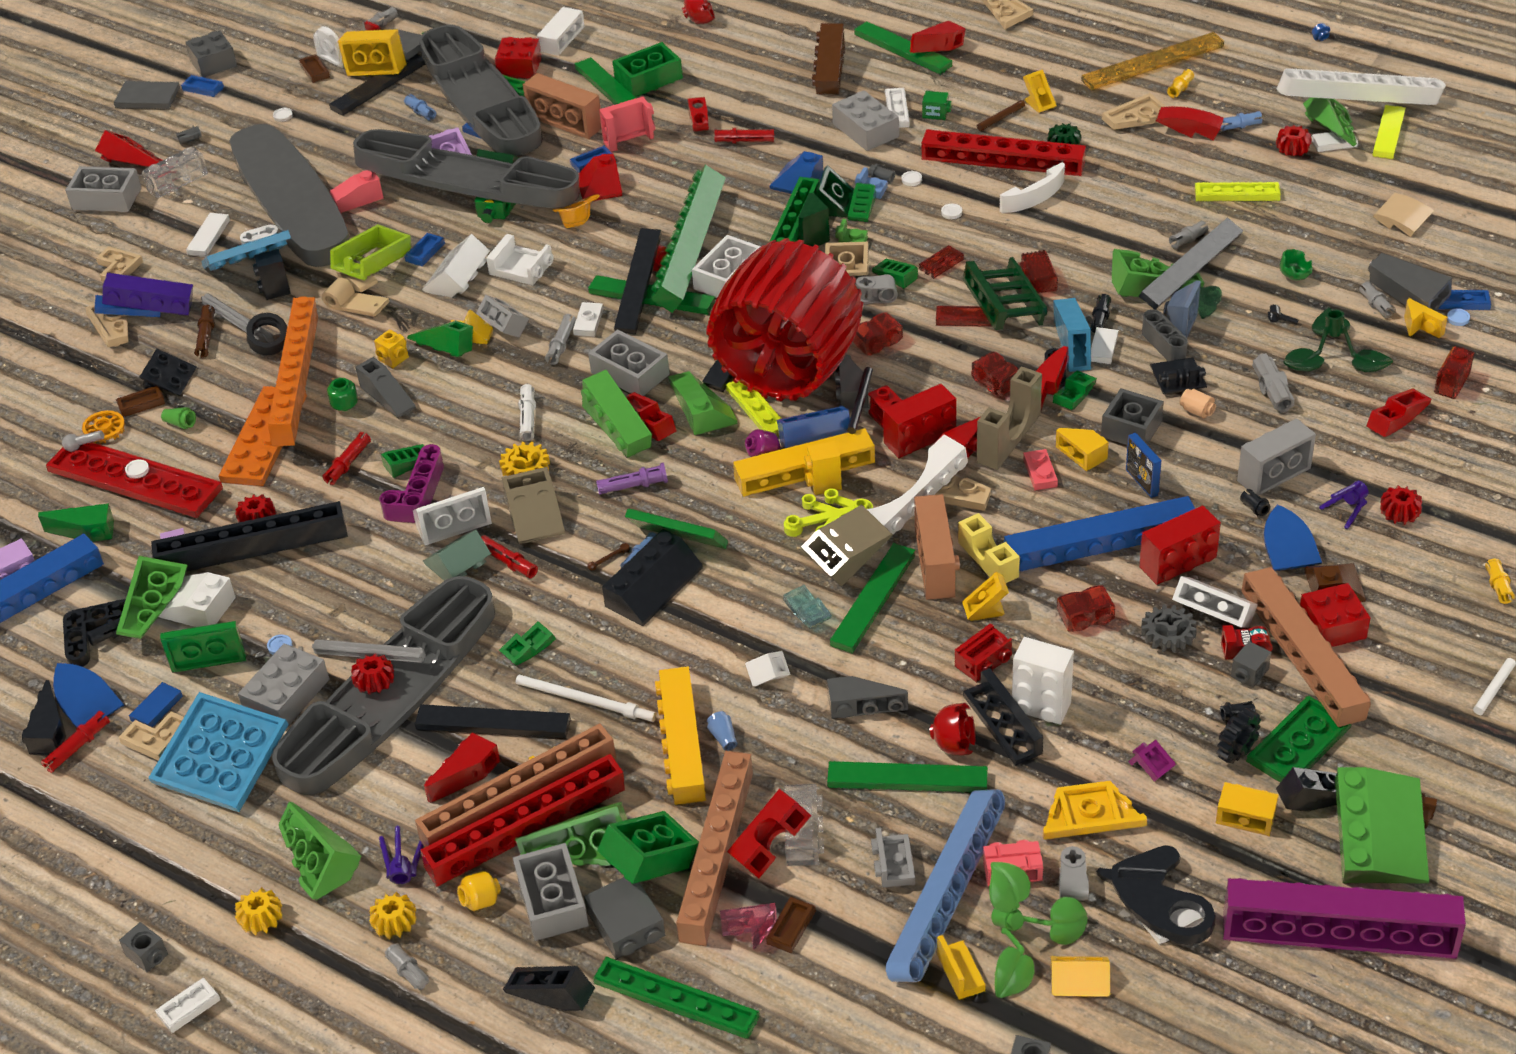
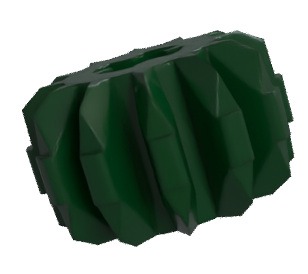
[1047,123,1082,145]

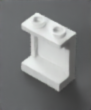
[486,234,553,285]

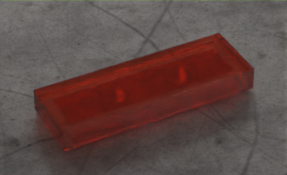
[936,306,993,327]

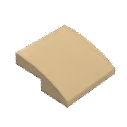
[1373,193,1434,237]

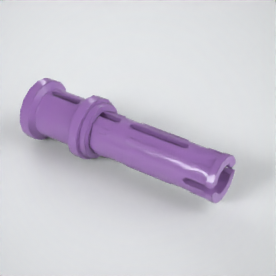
[596,462,668,495]

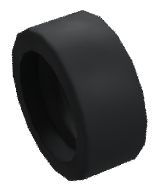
[246,313,287,356]

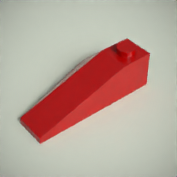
[95,130,175,172]

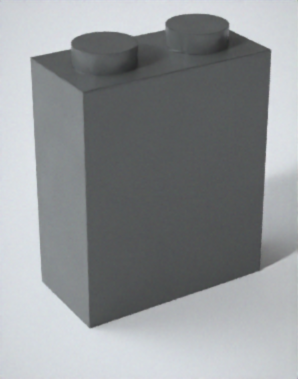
[584,877,666,959]

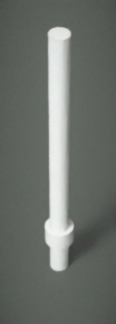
[516,674,657,722]

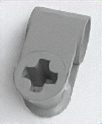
[856,275,898,305]
[1059,846,1089,900]

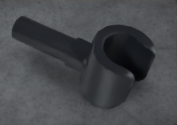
[1268,305,1299,325]

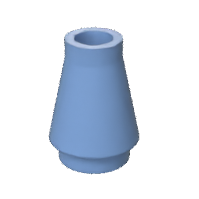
[707,711,738,751]

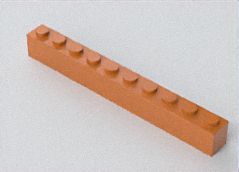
[268,296,318,446]

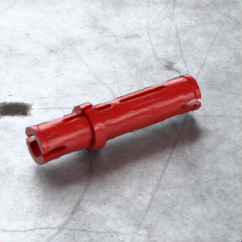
[714,128,774,144]
[322,432,371,485]
[481,535,538,579]
[41,711,110,773]

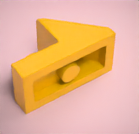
[1023,69,1057,113]
[1404,298,1448,338]
[451,310,494,344]
[962,572,1009,621]

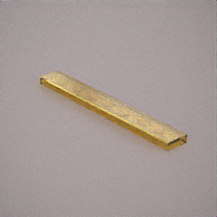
[1081,32,1224,90]

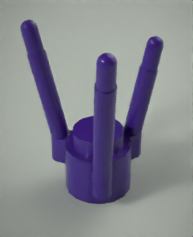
[1319,480,1369,529]
[379,826,424,884]

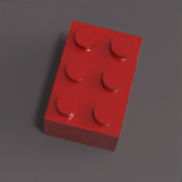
[883,383,957,459]
[1139,505,1221,585]

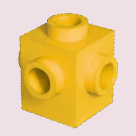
[374,329,409,369]

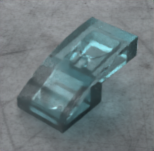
[783,585,832,628]

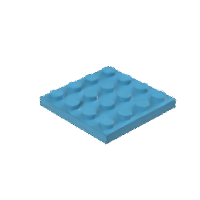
[201,230,291,271]
[148,692,289,812]

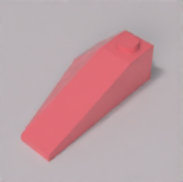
[329,170,383,213]

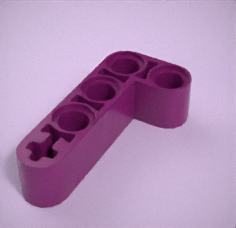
[379,444,444,523]

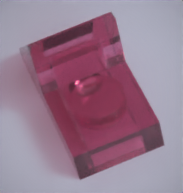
[720,903,777,950]

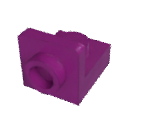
[1128,739,1176,782]

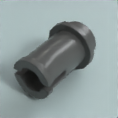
[176,125,202,145]
[868,164,896,184]

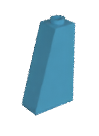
[1053,298,1091,372]

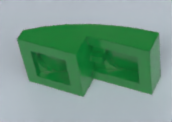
[1053,370,1097,410]
[499,621,556,666]

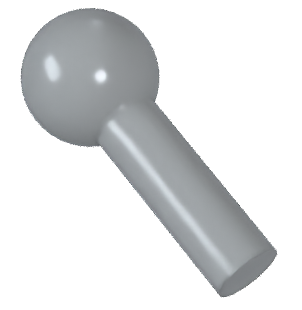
[62,430,104,452]

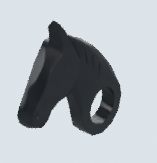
[1096,845,1216,945]

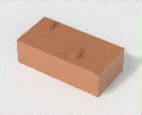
[523,73,602,139]
[914,494,960,600]

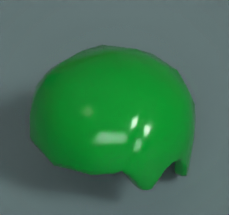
[1279,249,1313,281]

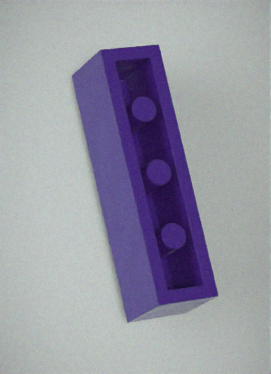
[102,273,193,316]

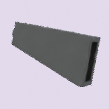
[1368,253,1452,311]

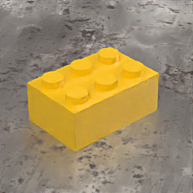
[338,29,406,76]

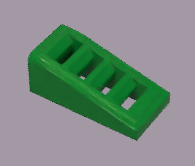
[848,183,876,222]
[872,258,918,289]
[381,444,424,478]

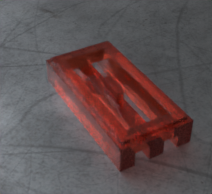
[919,245,964,279]

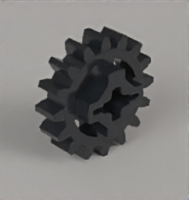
[1216,708,1262,764]

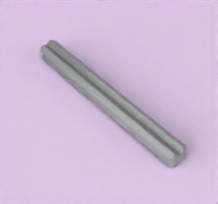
[201,293,274,343]
[312,639,426,663]

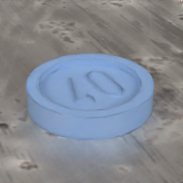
[1447,309,1470,326]
[267,634,293,655]

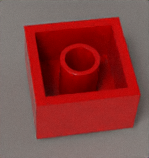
[495,37,542,79]
[1300,583,1371,647]

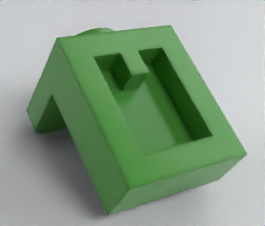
[835,219,868,243]

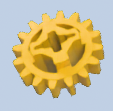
[499,442,550,476]

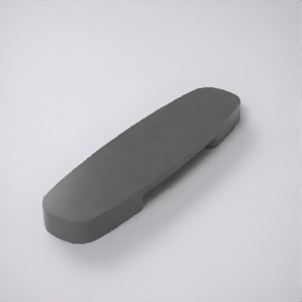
[419,25,543,156]
[229,124,350,267]
[353,129,580,209]
[272,576,495,795]

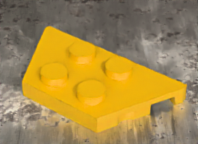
[1043,781,1147,840]

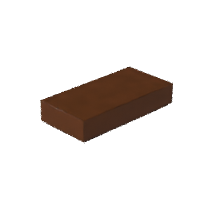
[299,54,330,83]
[116,386,165,417]
[766,897,816,954]

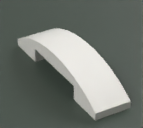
[1000,162,1065,213]

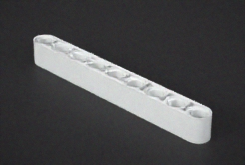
[1277,68,1446,105]

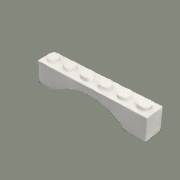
[867,435,968,547]

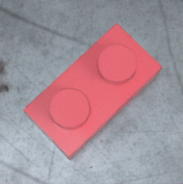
[1023,449,1058,491]

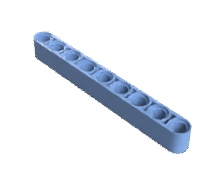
[886,789,1005,982]

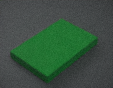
[160,621,246,673]

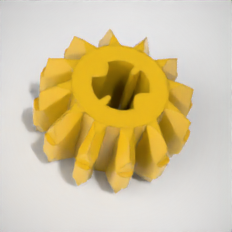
[235,887,282,936]
[369,891,416,940]

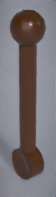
[587,543,630,571]

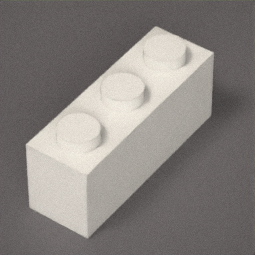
[537,7,585,56]
[1172,576,1258,628]

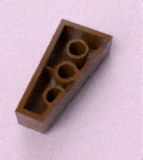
[812,23,845,94]

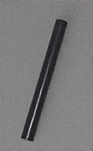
[847,367,873,434]

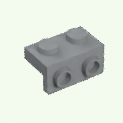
[871,828,915,888]

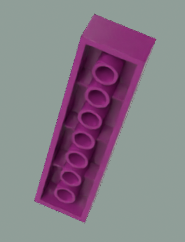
[1223,878,1466,959]

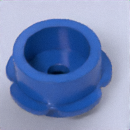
[1312,23,1331,41]

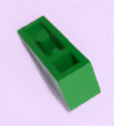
[38,503,114,542]

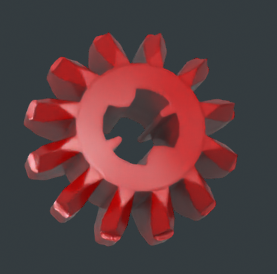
[1276,125,1312,157]
[1380,485,1422,525]
[235,494,276,523]
[351,653,394,695]

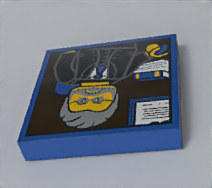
[1126,433,1162,498]

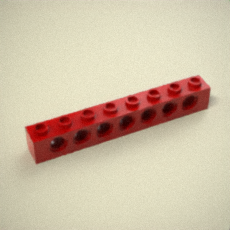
[921,129,1086,176]
[420,754,625,887]

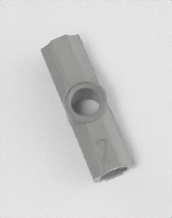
[1252,353,1295,413]

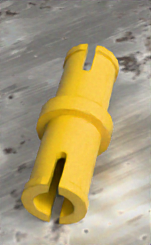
[1167,69,1195,98]
[1485,558,1515,604]

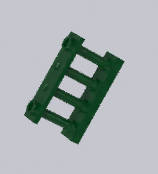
[963,257,1048,330]

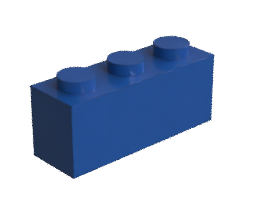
[777,406,850,449]

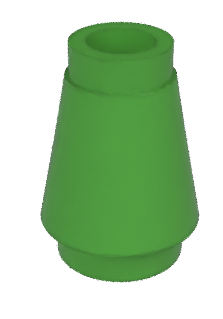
[161,407,196,429]

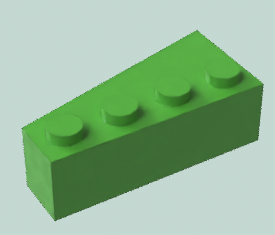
[581,370,652,458]

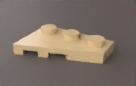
[982,0,1033,29]
[1102,93,1166,130]
[86,305,129,347]
[935,475,991,511]

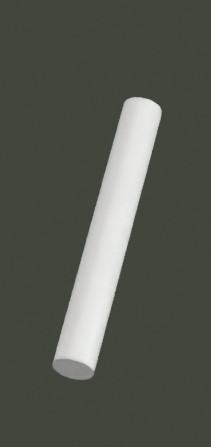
[1473,658,1516,715]

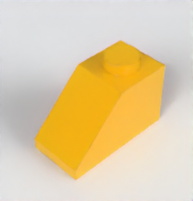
[1055,428,1109,471]

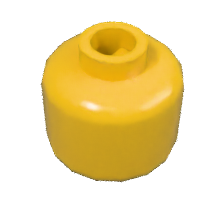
[457,871,500,911]

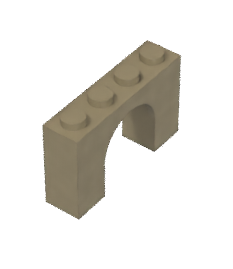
[977,366,1042,470]

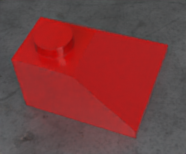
[579,153,623,201]

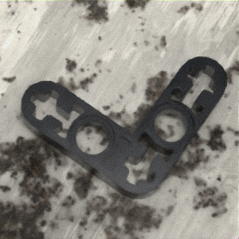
[63,599,126,667]

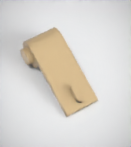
[322,278,390,317]

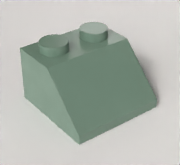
[423,530,491,581]

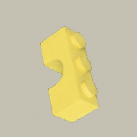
[958,513,1020,583]

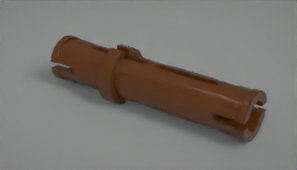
[194,305,215,358]

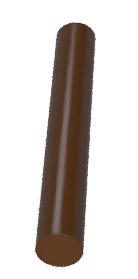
[977,100,1025,131]

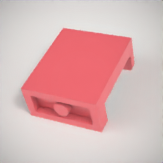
[599,97,655,152]

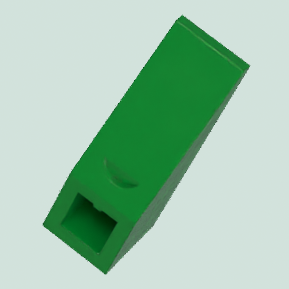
[407,321,473,357]

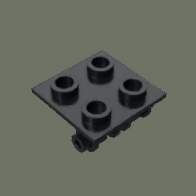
[139,349,197,396]
[1150,357,1207,395]

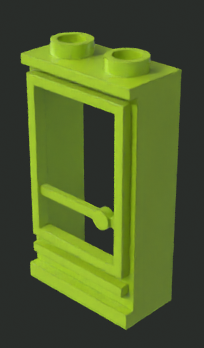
[330,224,411,280]

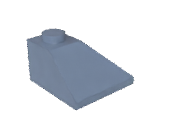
[1163,281,1201,338]

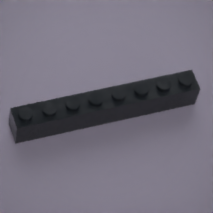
[151,501,348,572]

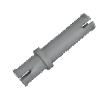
[545,314,576,365]

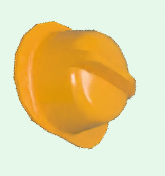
[553,195,600,228]

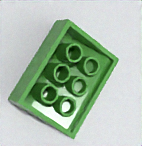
[1335,767,1429,883]

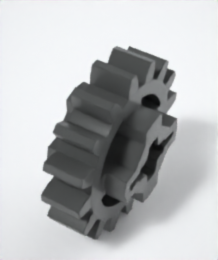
[1141,604,1197,653]

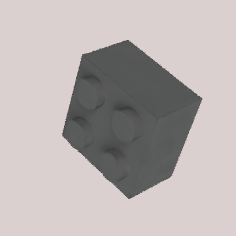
[185,31,237,77]
[1101,388,1164,445]

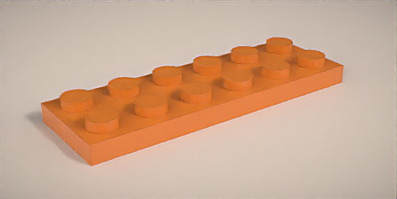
[218,386,307,486]

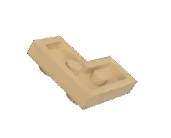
[96,246,143,282]
[118,711,184,761]

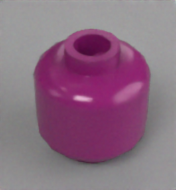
[745,429,780,457]

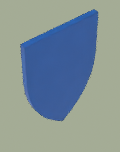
[1264,504,1322,571]
[53,663,124,728]

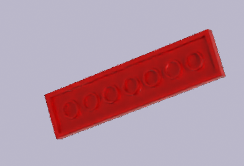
[46,442,223,518]

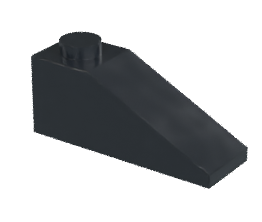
[503,966,595,1011]

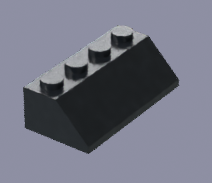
[602,529,703,626]

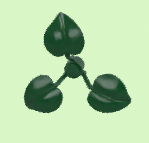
[1283,307,1393,372]

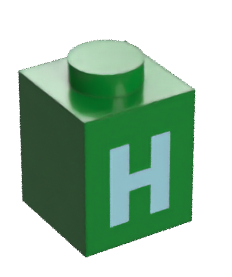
[922,91,952,120]

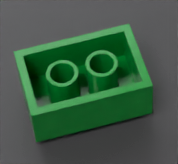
[612,42,683,97]
[597,811,699,884]

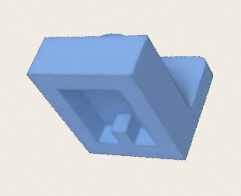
[855,167,888,199]

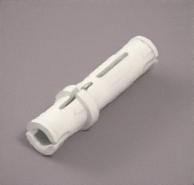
[518,384,536,441]

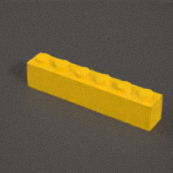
[733,428,875,497]
[655,666,706,805]

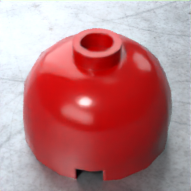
[682,0,715,24]
[930,703,975,756]

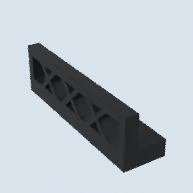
[963,668,1044,766]

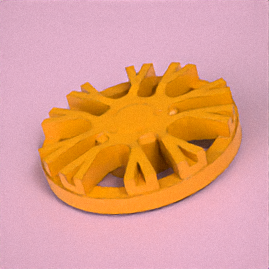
[82,410,125,444]

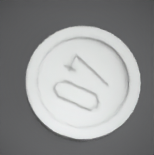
[273,108,293,122]
[902,171,922,186]
[941,203,962,219]
[125,460,149,478]

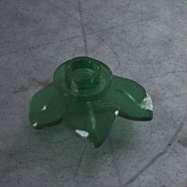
[1198,286,1222,319]

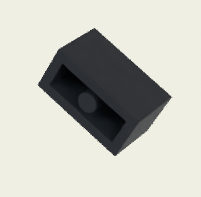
[252,249,291,300]

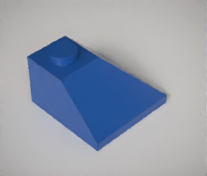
[770,151,823,194]

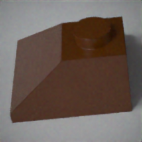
[1304,563,1366,602]

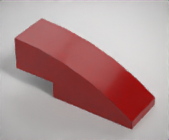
[1156,106,1224,141]
[1036,346,1069,410]
[1366,388,1432,437]
[626,392,677,441]

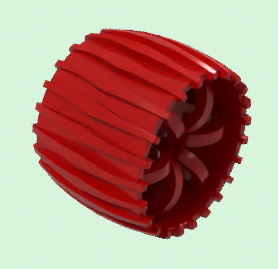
[706,238,863,402]

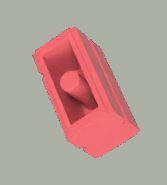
[983,840,1043,886]

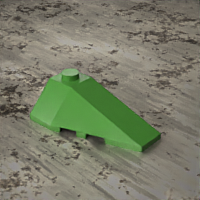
[1303,97,1357,147]
[1112,249,1205,297]
[668,371,738,435]
[116,556,187,639]
[515,801,628,866]
[278,802,361,900]

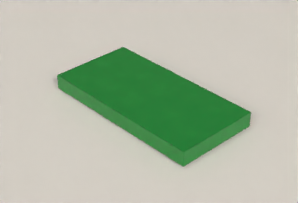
[625,508,729,549]
[1246,695,1352,782]

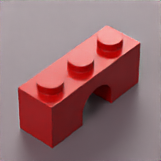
[727,789,812,879]

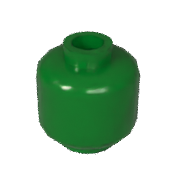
[327,378,358,411]

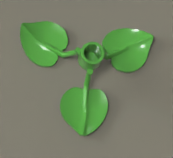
[989,862,1088,998]

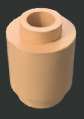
[1180,389,1216,419]

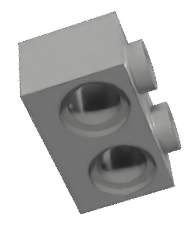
[476,295,529,338]

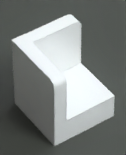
[745,651,790,686]

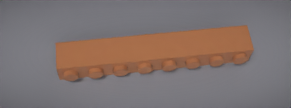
[1241,567,1371,727]
[415,723,616,847]
[676,751,753,946]

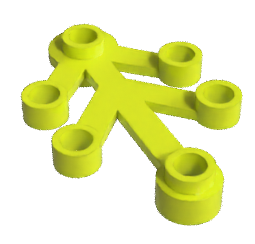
[784,488,873,537]

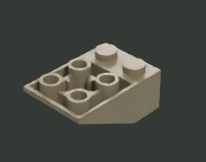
[501,467,565,544]
[801,505,893,587]

